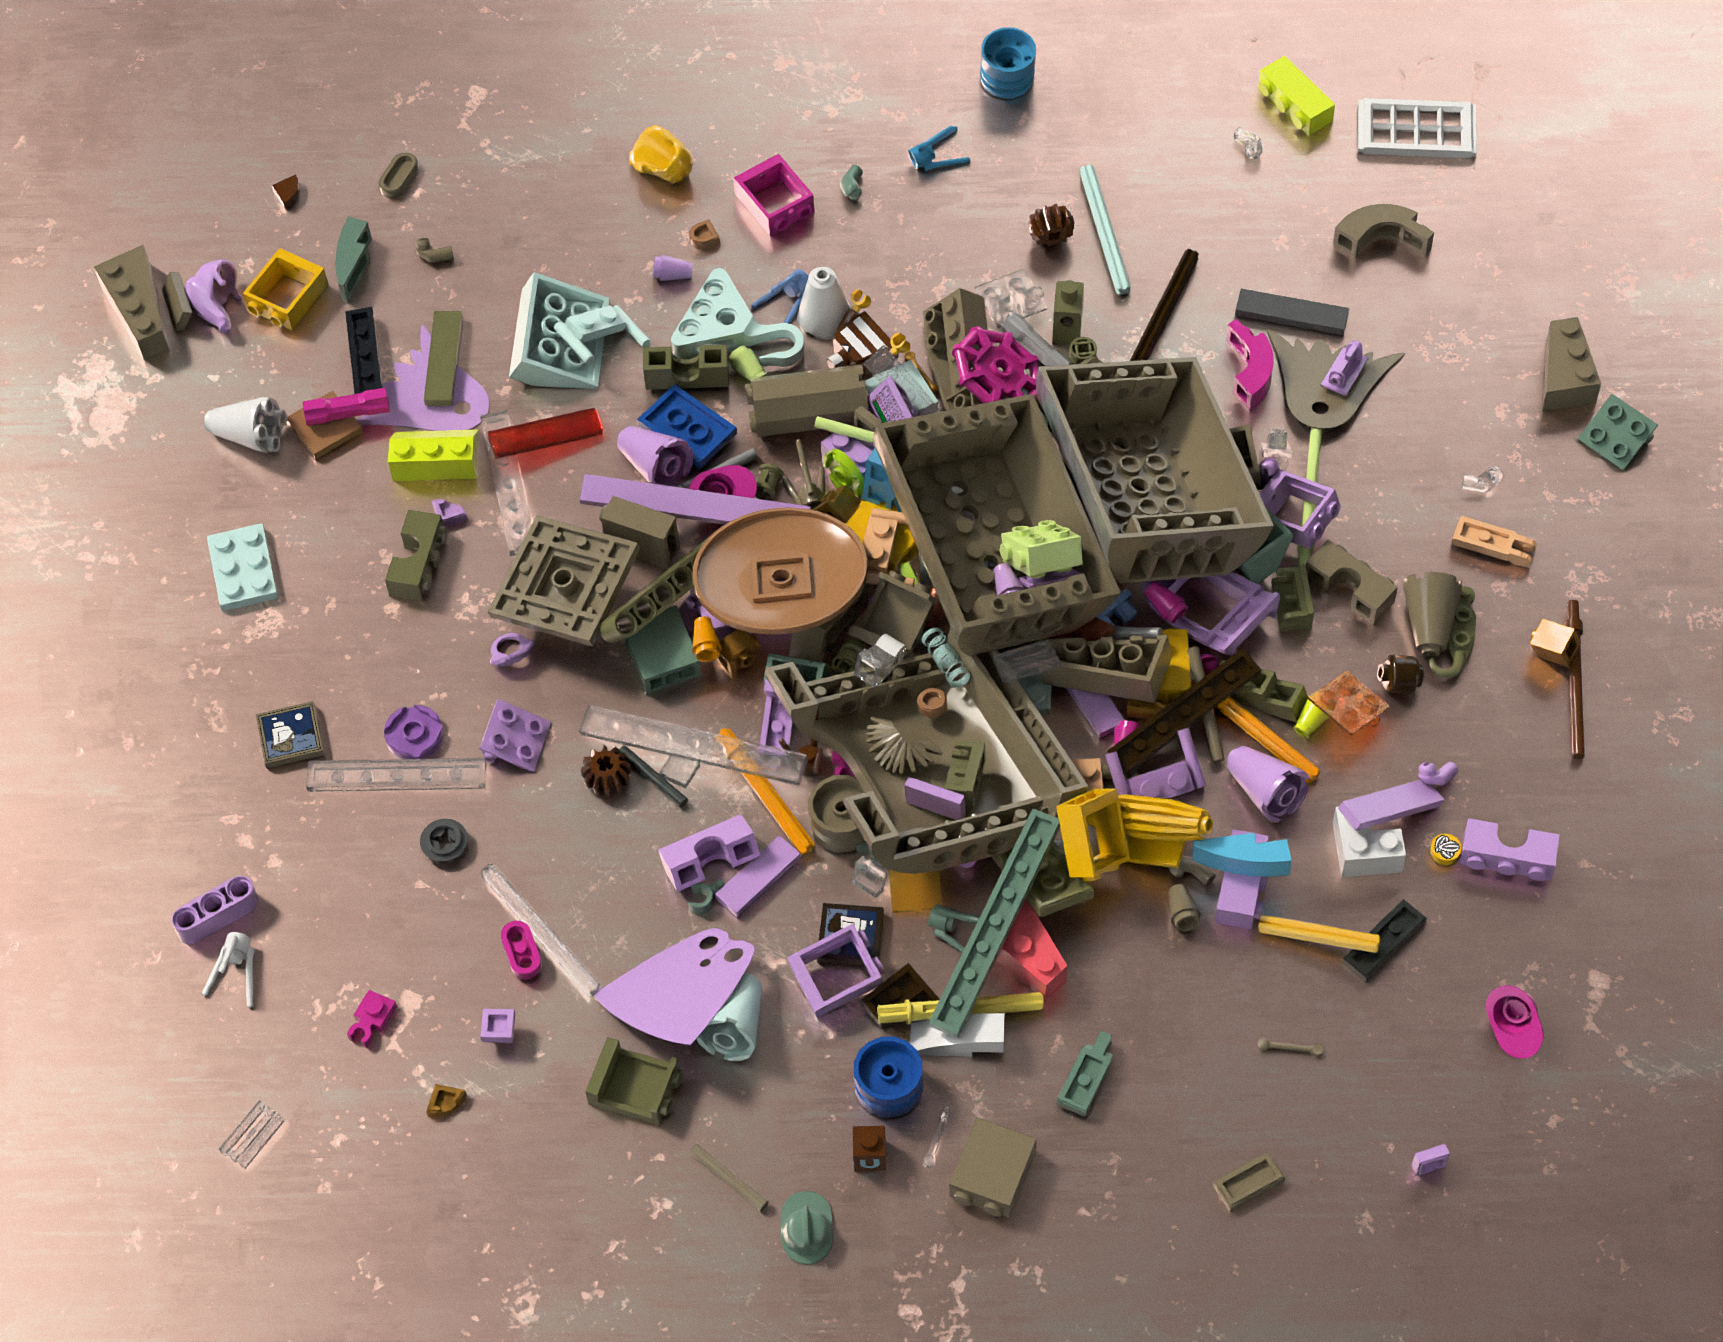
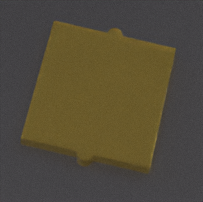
[889,869,942,914]

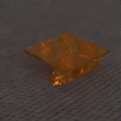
[1307,670,1390,736]

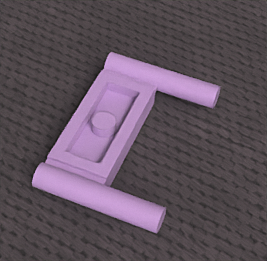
[1105,728,1206,799]

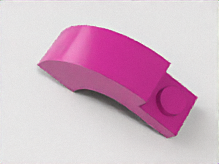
[1226,319,1274,411]

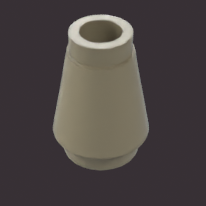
[1168,884,1201,931]

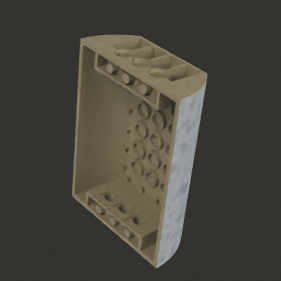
[1036,357,1274,584]

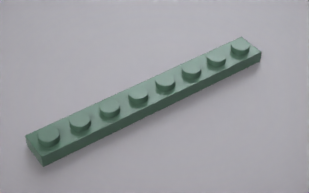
[929,809,1060,1038]

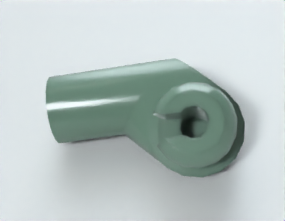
[840,165,863,201]

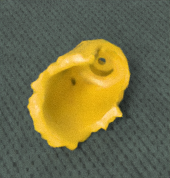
[629,125,694,184]

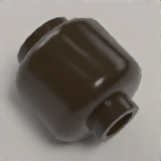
[1377,655,1424,694]

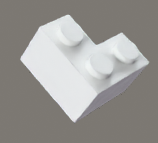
[1332,807,1406,877]

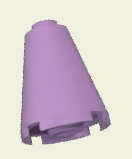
[617,426,693,487]
[1227,746,1310,822]

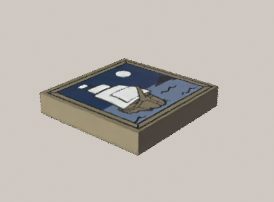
[256,701,325,769]

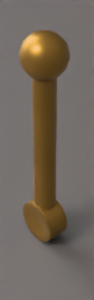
[904,351,939,394]

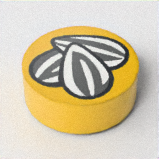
[1430,834,1462,865]

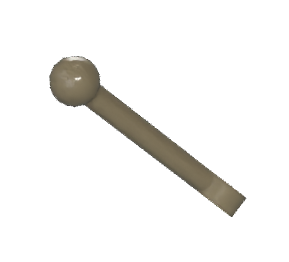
[1258,1038,1324,1057]

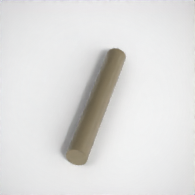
[689,1144,769,1211]

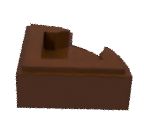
[272,174,300,208]

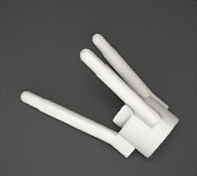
[202,932,255,1008]

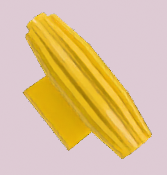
[1086,794,1213,868]

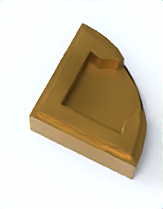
[426,1084,467,1117]

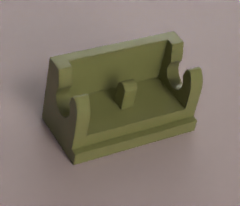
[1271,564,1314,631]
[944,741,986,809]

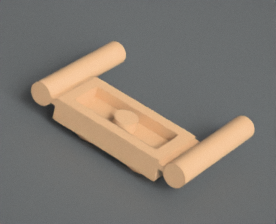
[863,508,915,587]

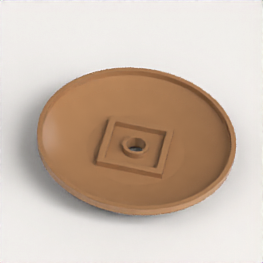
[693,507,868,635]

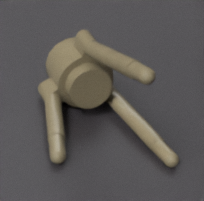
[782,439,825,510]

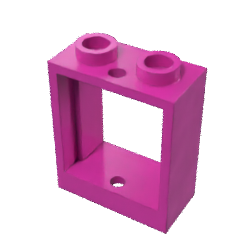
[734,154,815,236]

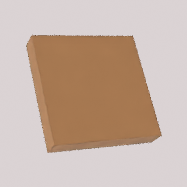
[287,391,363,460]

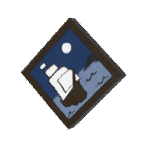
[817,903,884,966]

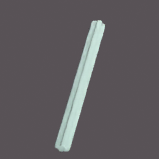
[1080,164,1131,296]

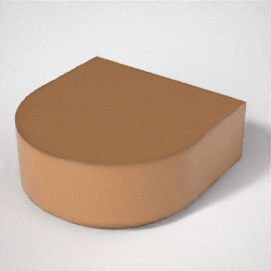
[689,219,721,250]

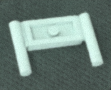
[554,305,651,365]

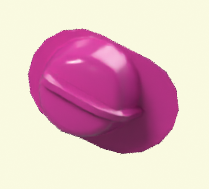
[689,465,757,498]
[1485,985,1544,1059]

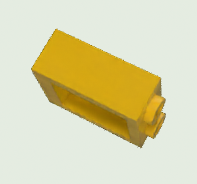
[243,248,329,330]
[1056,789,1130,881]

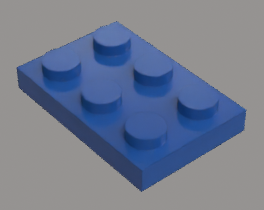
[637,384,737,469]

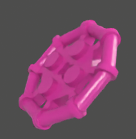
[952,326,1040,403]

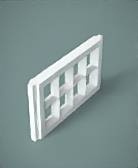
[1358,98,1477,158]

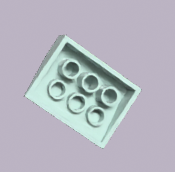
[509,272,610,389]

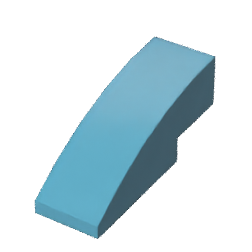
[1192,833,1292,877]

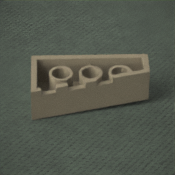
[94,245,169,361]
[1037,635,1172,703]

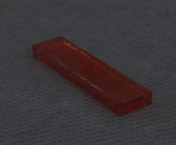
[487,407,603,459]

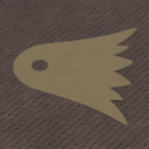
[1267,328,1405,429]

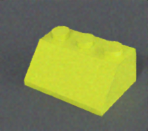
[388,429,479,481]

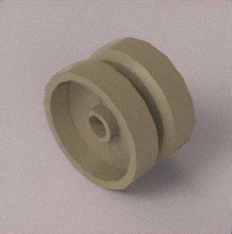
[808,775,865,853]

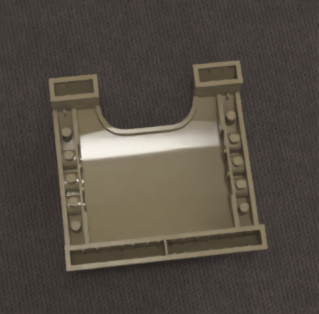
[765,627,1089,874]

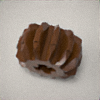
[1028,204,1075,247]
[581,745,632,797]

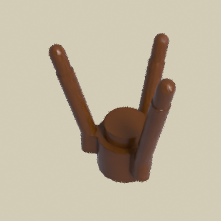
[779,707,823,775]

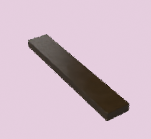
[1106,648,1262,777]

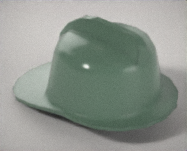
[780,1191,833,1265]

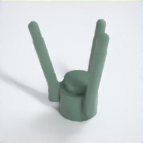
[928,903,980,953]

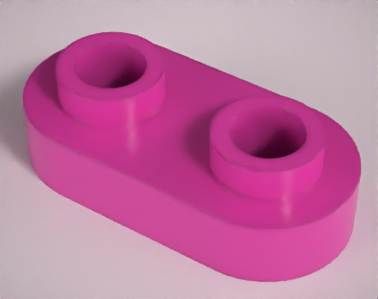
[501,921,542,979]

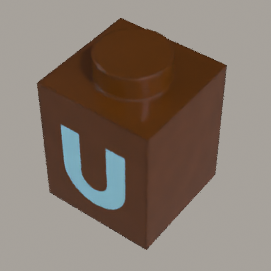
[853,1126,886,1171]

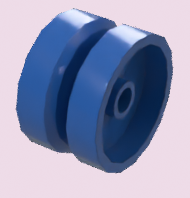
[854,1037,923,1118]

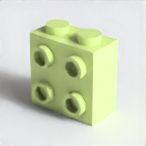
[1000,520,1083,578]

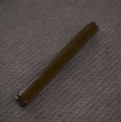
[1130,249,1199,361]

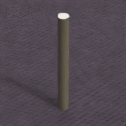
[1187,647,1225,763]

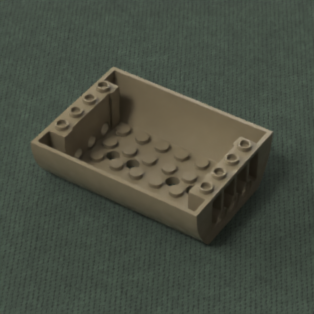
[873,394,1121,656]

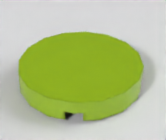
[823,449,864,499]

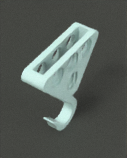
[671,268,804,367]

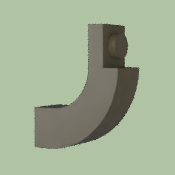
[1333,204,1434,257]

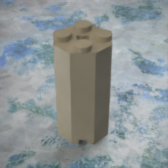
[745,365,868,437]

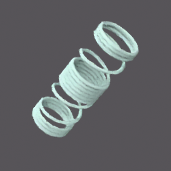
[922,628,971,688]

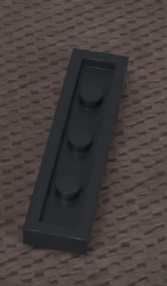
[345,307,383,394]

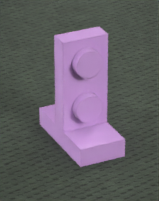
[758,679,794,759]

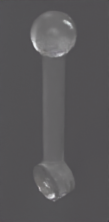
[922,1106,952,1168]

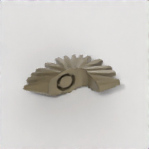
[866,717,943,774]

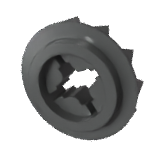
[420,819,468,864]

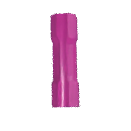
[302,387,390,426]

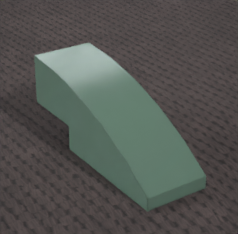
[336,216,372,302]

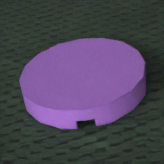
[384,705,443,760]

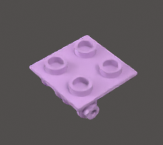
[479,698,551,772]

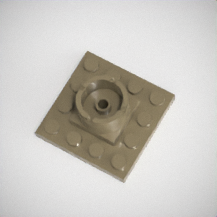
[488,515,641,646]

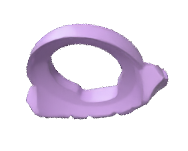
[490,633,535,667]

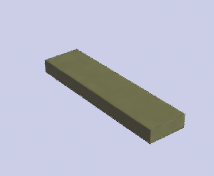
[424,311,463,406]

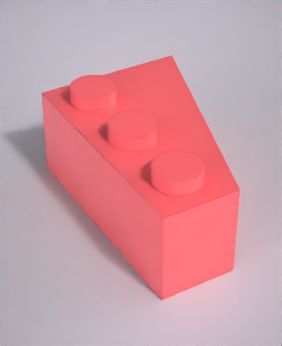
[996,899,1067,1002]

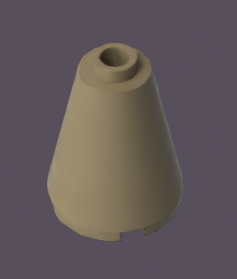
[1403,572,1462,657]

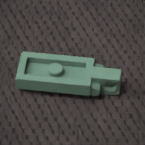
[1056,1031,1113,1117]

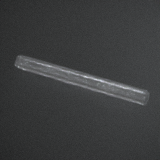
[481,863,601,997]

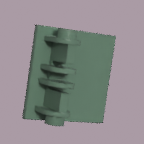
[1577,394,1658,470]

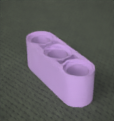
[171,876,258,944]

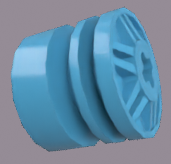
[980,27,1036,99]

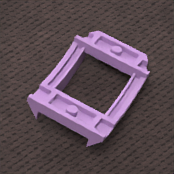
[1141,571,1280,656]

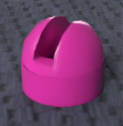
[1201,654,1219,676]

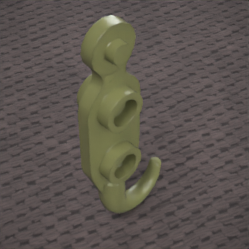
[1429,586,1476,678]

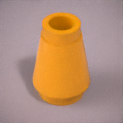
[692,616,722,662]

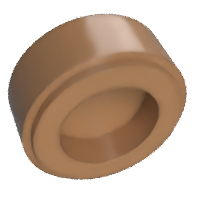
[917,688,948,718]

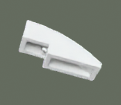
[910,1013,1005,1057]

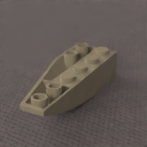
[923,288,990,411]

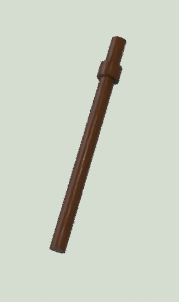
[1565,600,1585,759]

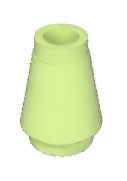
[728,345,768,381]

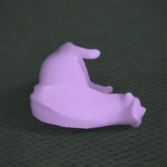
[185,259,242,334]

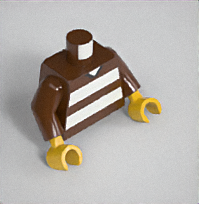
[826,289,911,376]

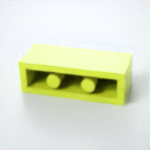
[1258,56,1335,136]

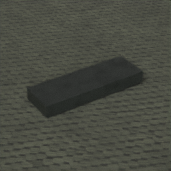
[1342,899,1427,982]

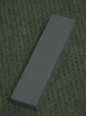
[1235,288,1349,335]

